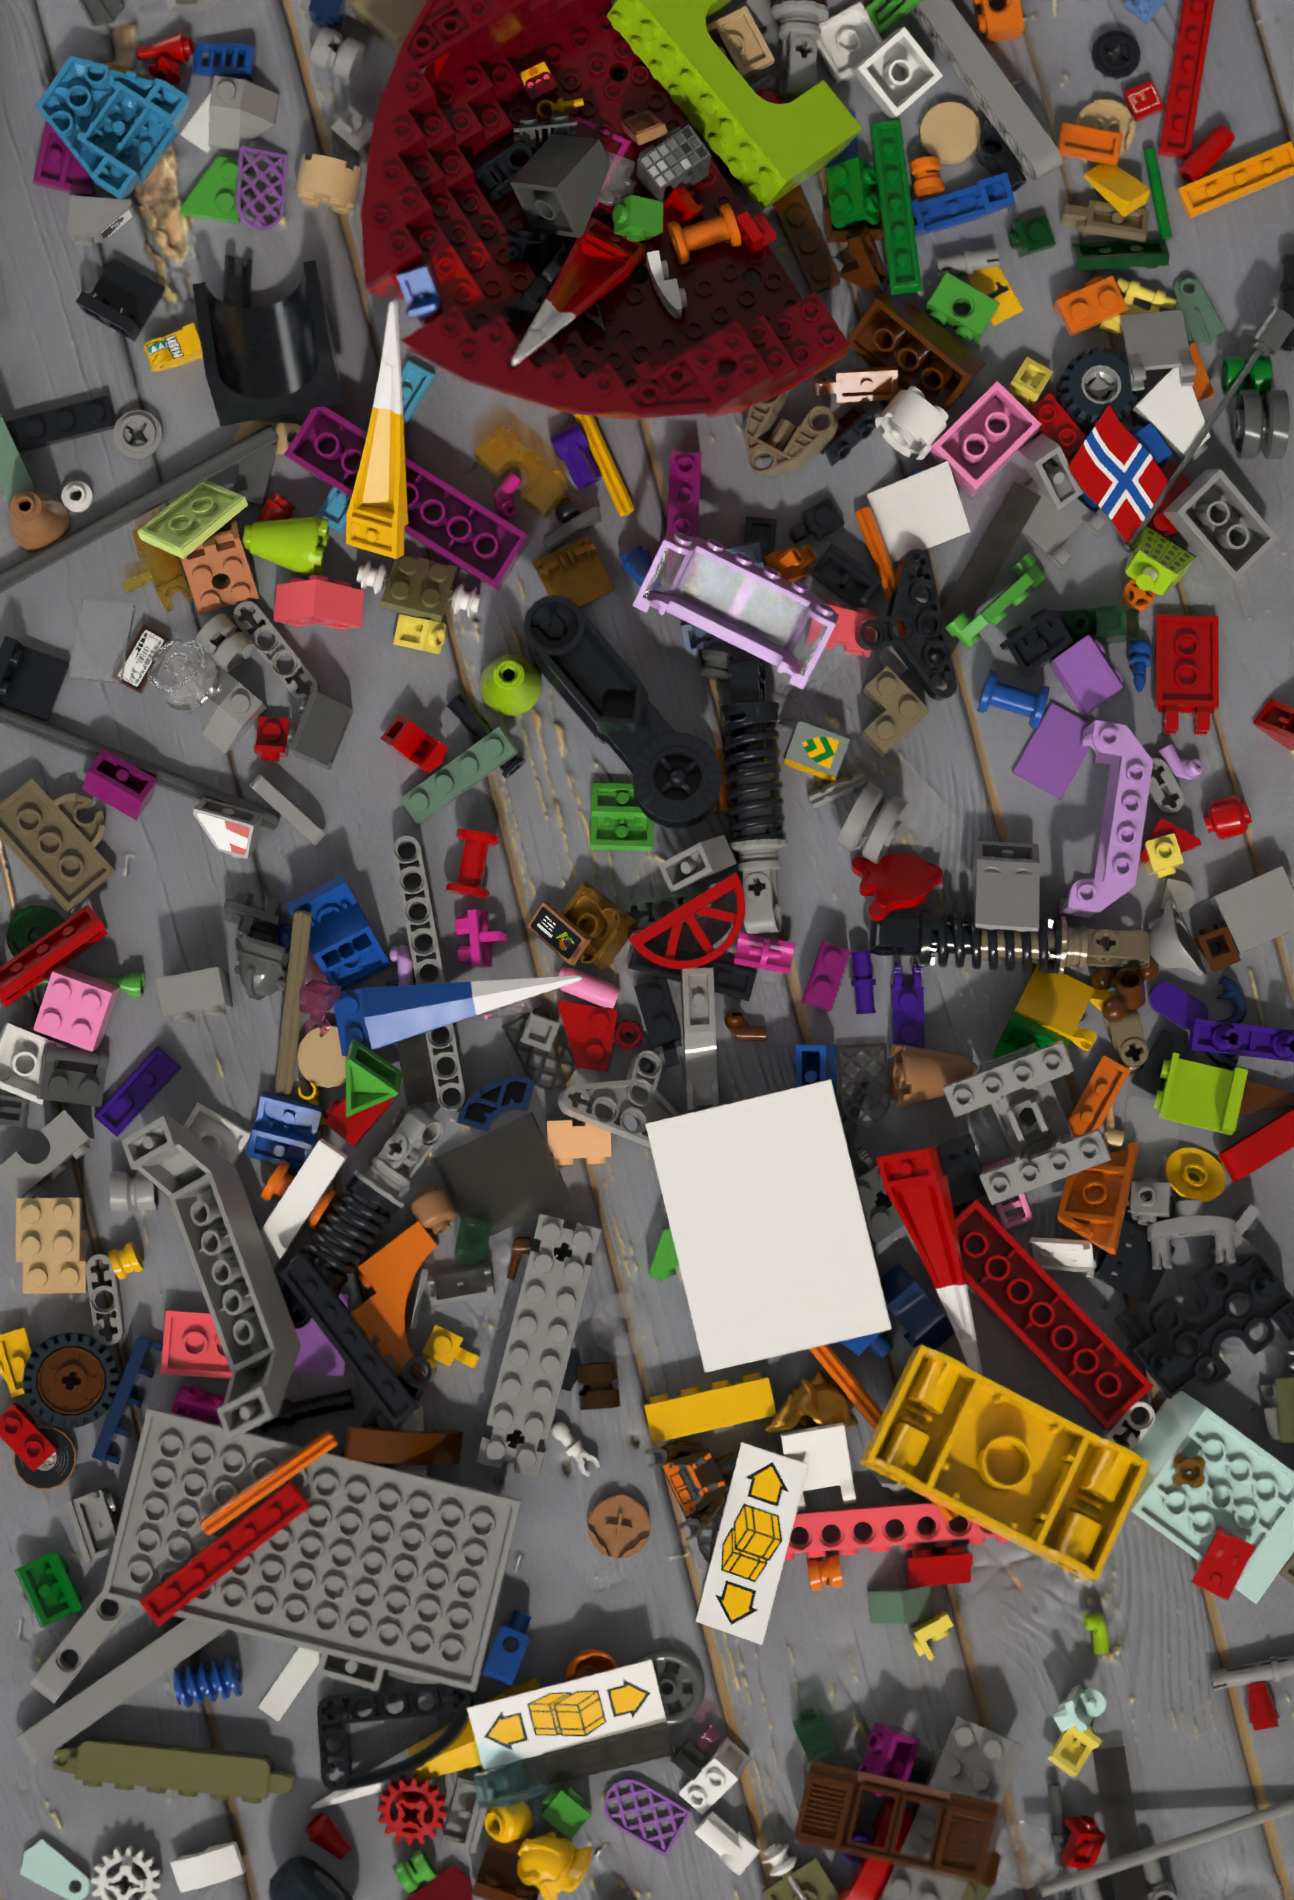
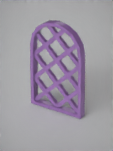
[235,146,287,230]
[604,1778,692,1857]

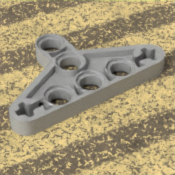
[558,1050,680,1148]

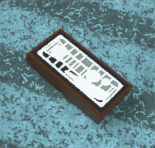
[112,624,172,694]

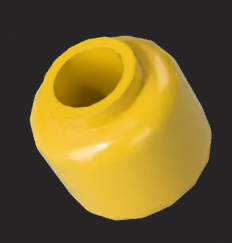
[485,1796,532,1843]

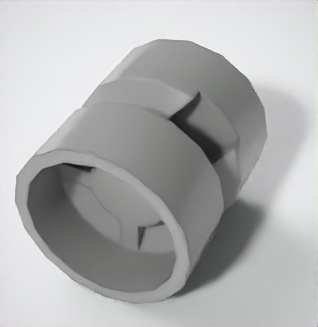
[310,26,366,81]
[195,613,255,673]
[109,1171,159,1212]

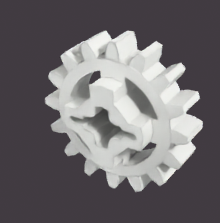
[91,1845,163,1900]

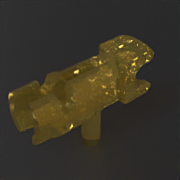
[122,523,194,612]

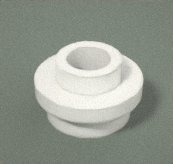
[61,481,93,512]

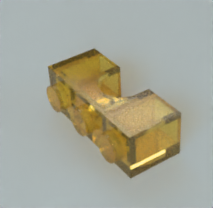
[474,425,569,520]

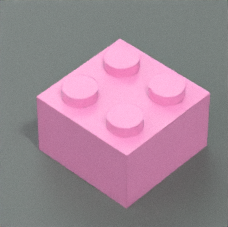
[33,966,120,1051]

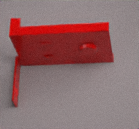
[1191,1525,1256,1601]

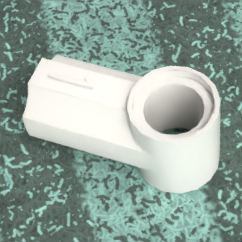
[694,1810,761,1875]

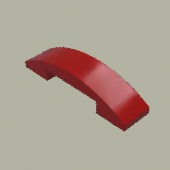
[837,1799,914,1900]

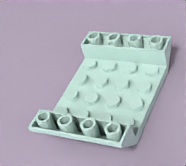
[1129,1391,1294,1604]

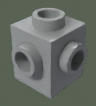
[1126,1178,1173,1225]

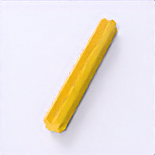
[573,414,634,517]

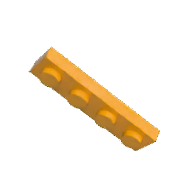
[1177,141,1294,219]

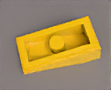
[1083,163,1151,217]

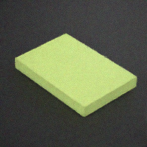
[138,480,248,559]

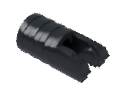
[223,255,253,308]

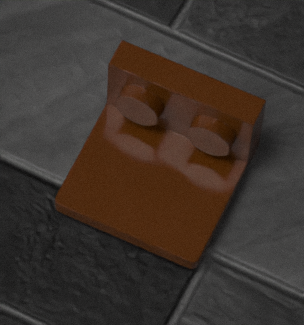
[472,1836,540,1900]

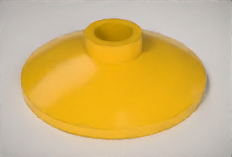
[1165,1147,1226,1203]

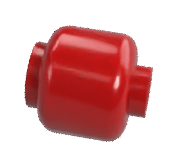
[1203,795,1252,840]

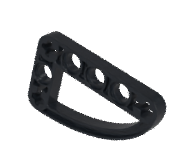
[317,1684,474,1791]

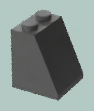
[510,134,611,238]

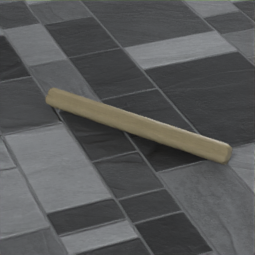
[275,910,312,1095]

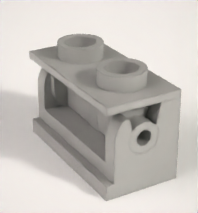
[65,1487,119,1563]

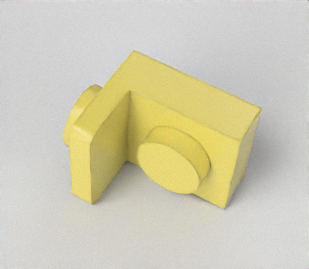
[1007,357,1054,410]
[393,614,446,654]
[910,1610,954,1661]

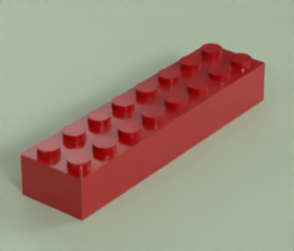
[954,1199,1153,1430]

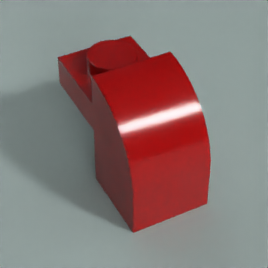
[380,714,449,774]

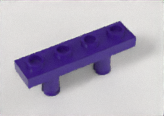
[1188,1018,1294,1062]

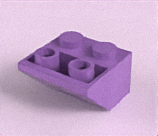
[1050,635,1123,717]

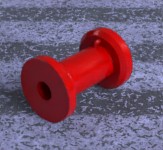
[445,829,500,899]

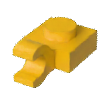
[422,1324,480,1368]

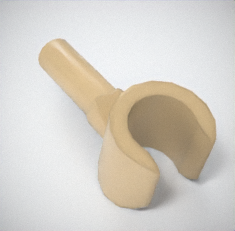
[1104,1105,1124,1148]

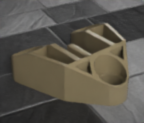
[744,392,838,477]

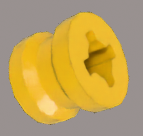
[108,1241,144,1280]

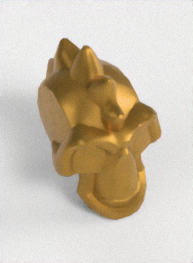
[765,1369,859,1432]

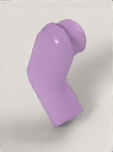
[1159,744,1204,780]
[389,944,414,986]

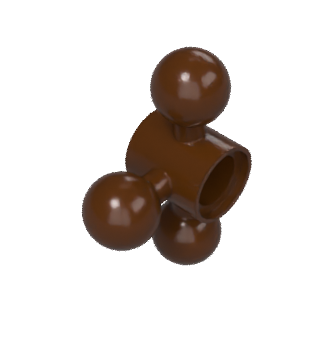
[1091,957,1159,1022]

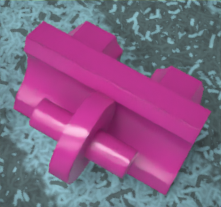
[734,933,795,974]

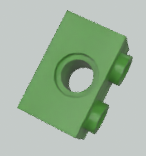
[925,272,1000,343]

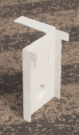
[1030,1237,1101,1277]

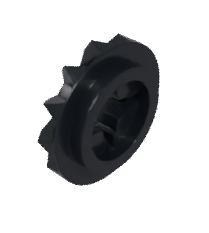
[1091,30,1141,81]

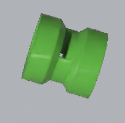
[393,1848,437,1893]

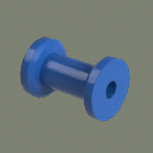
[977,669,1050,729]

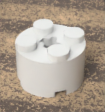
[875,386,949,461]

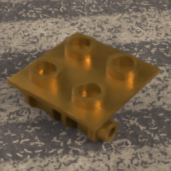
[532,535,615,608]

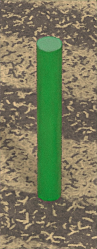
[1143,148,1173,241]

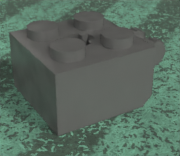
[852,1146,904,1244]

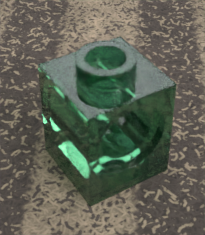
[792,1707,838,1762]

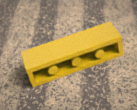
[644,1372,777,1443]

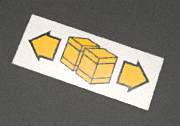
[695,1442,809,1645]
[467,1659,666,1770]

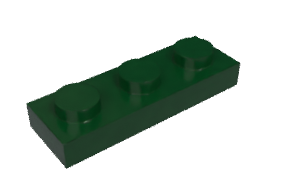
[1072,239,1170,272]

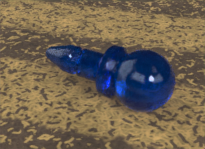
[276,922,293,948]

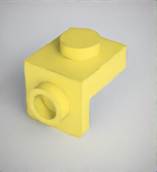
[1144,834,1184,878]
[1047,1726,1102,1778]

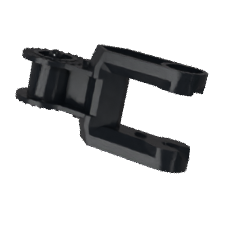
[524,595,722,829]

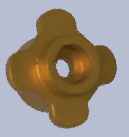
[1172,1454,1205,1488]

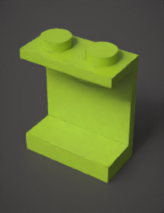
[1153,1052,1248,1135]

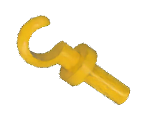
[536,98,584,117]

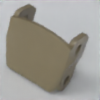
[348,0,426,52]

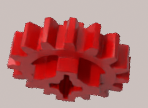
[377,1773,448,1845]

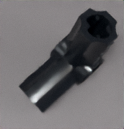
[976,126,1027,192]

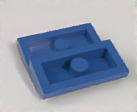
[246,1091,324,1170]

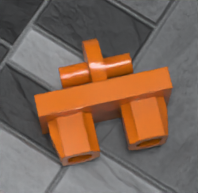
[764,545,817,582]

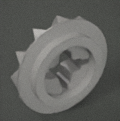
[113,410,163,460]

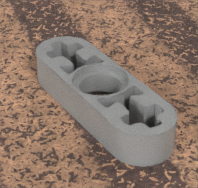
[249,774,326,846]
[85,1254,125,1346]

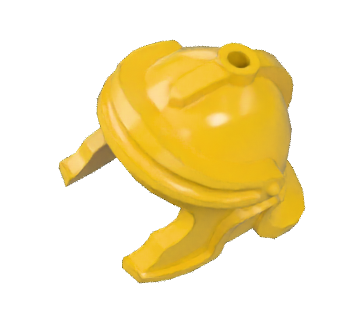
[517,1832,593,1900]

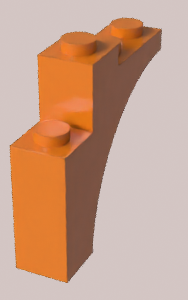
[351,1221,439,1378]

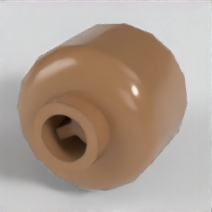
[411,1185,457,1235]

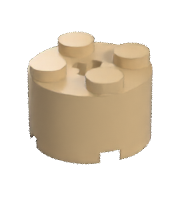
[294,154,363,214]

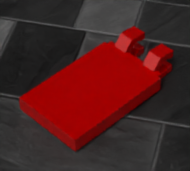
[1154,614,1219,736]

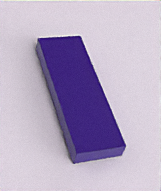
[94,1046,182,1137]

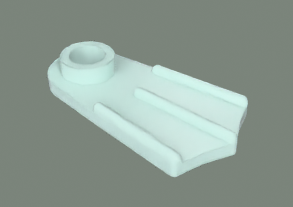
[20,1839,91,1900]

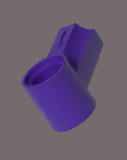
[549,423,602,490]

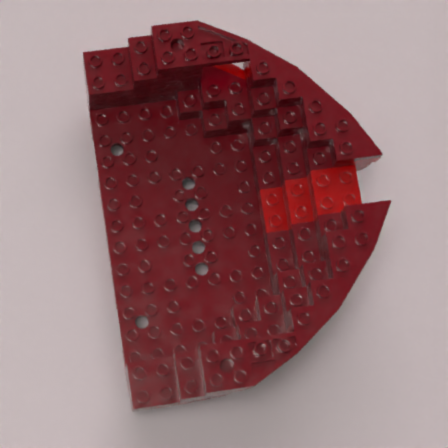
[361,0,850,421]

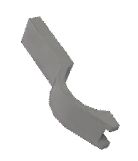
[682,968,719,1111]

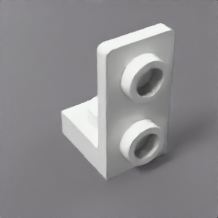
[679,1737,751,1814]

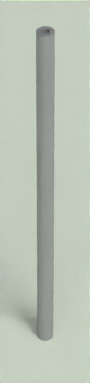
[1038,1798,1294,1897]

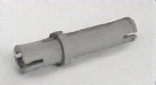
[1209,1655,1294,1691]

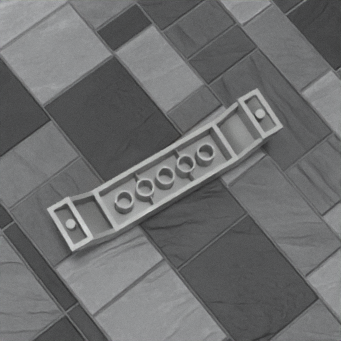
[121,1115,301,1440]

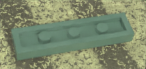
[400,727,519,824]

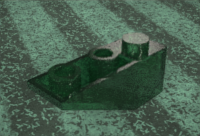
[1060,604,1139,644]

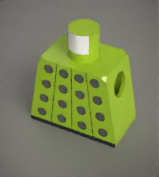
[1125,525,1196,596]

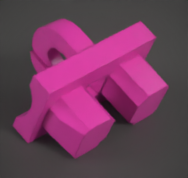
[455,909,507,968]

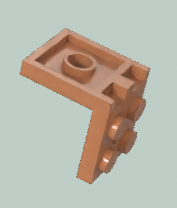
[180,515,259,615]

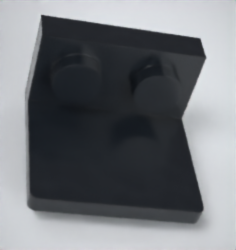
[76,259,165,342]
[0,636,70,720]
[936,1133,987,1208]
[1093,1220,1175,1304]

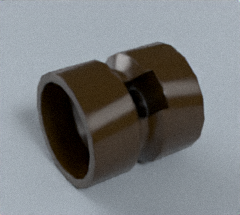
[576,1361,621,1410]

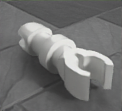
[551,1422,600,1477]

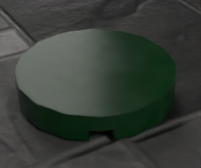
[7,906,66,957]

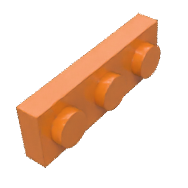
[1068,1055,1131,1137]

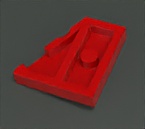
[558,1000,618,1073]

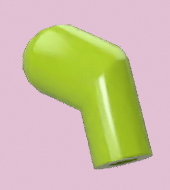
[1083,1611,1109,1654]

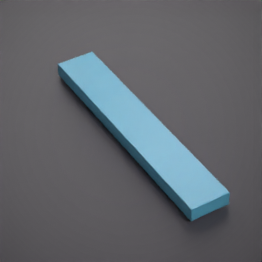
[315,359,436,534]

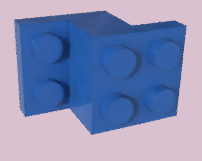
[286,875,391,993]

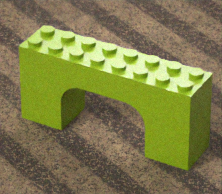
[607,0,862,210]

